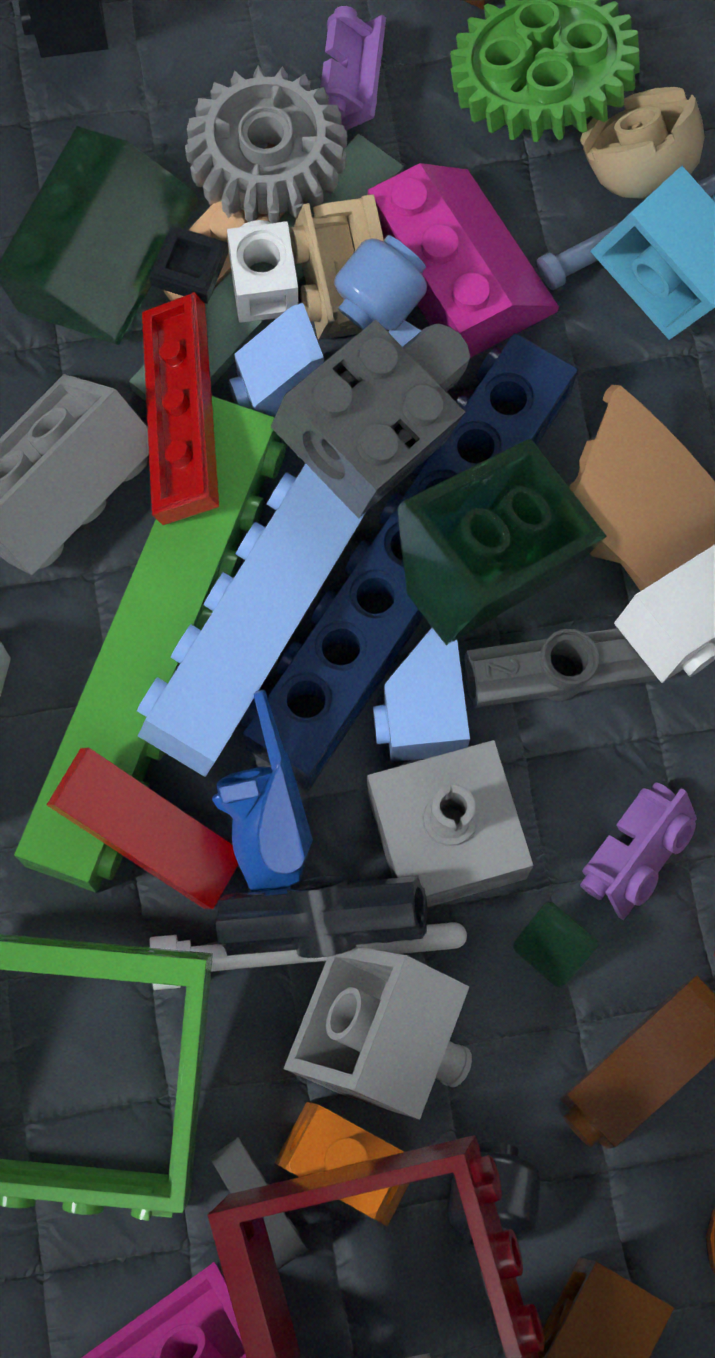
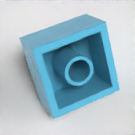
[590,166,715,340]

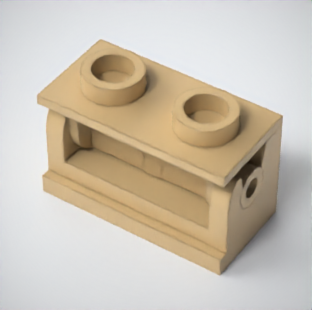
[289,194,384,340]

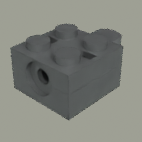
[271,320,470,519]

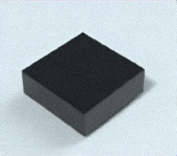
[149,225,228,304]

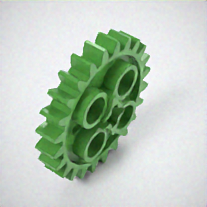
[450,0,640,142]

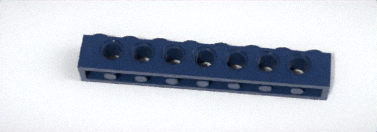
[241,333,578,789]

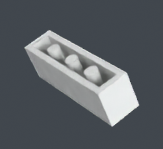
[614,545,715,683]

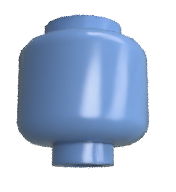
[334,235,427,330]

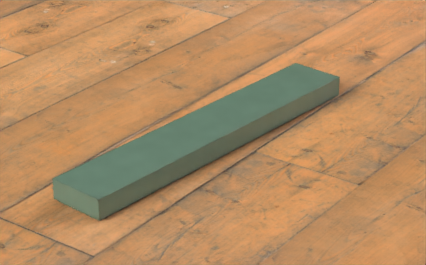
[129,133,404,401]

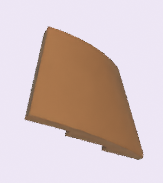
[560,385,715,591]

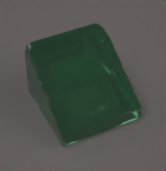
[513,902,599,987]

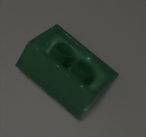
[0,126,198,345]
[397,438,607,646]

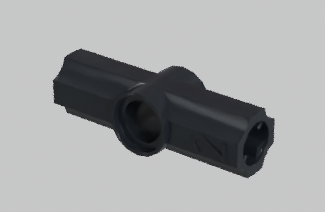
[215,875,428,958]

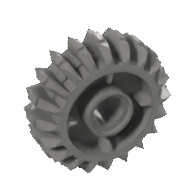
[185,65,347,223]

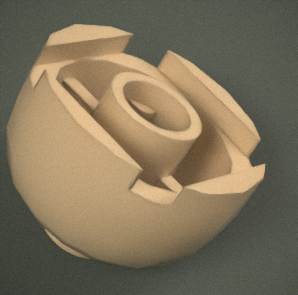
[580,87,705,199]

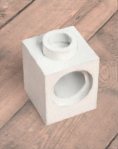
[227,220,298,323]

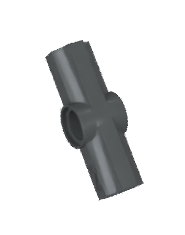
[464,628,659,708]

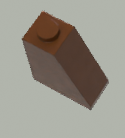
[560,975,715,1150]

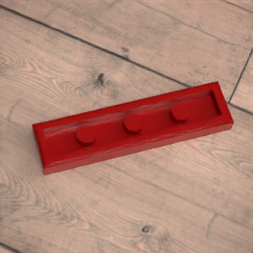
[142,292,219,525]

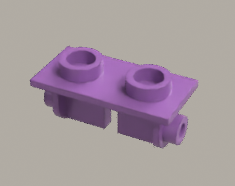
[320,6,386,130]
[580,782,697,920]

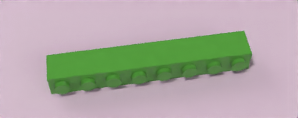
[14,396,286,893]

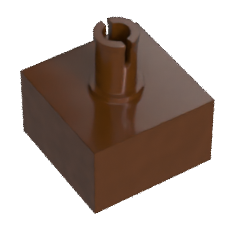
[537,1258,674,1358]

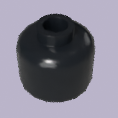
[448,1142,540,1248]

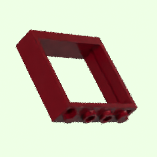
[207,1135,544,1358]

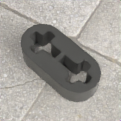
[209,1136,308,1270]

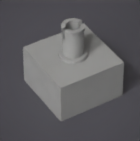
[367,740,534,907]
[283,946,472,1120]

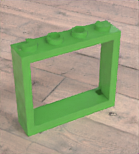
[0,934,213,1221]

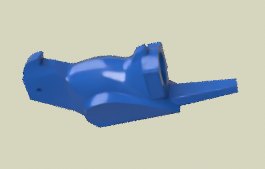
[212,690,313,892]

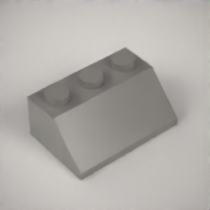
[0,374,149,575]

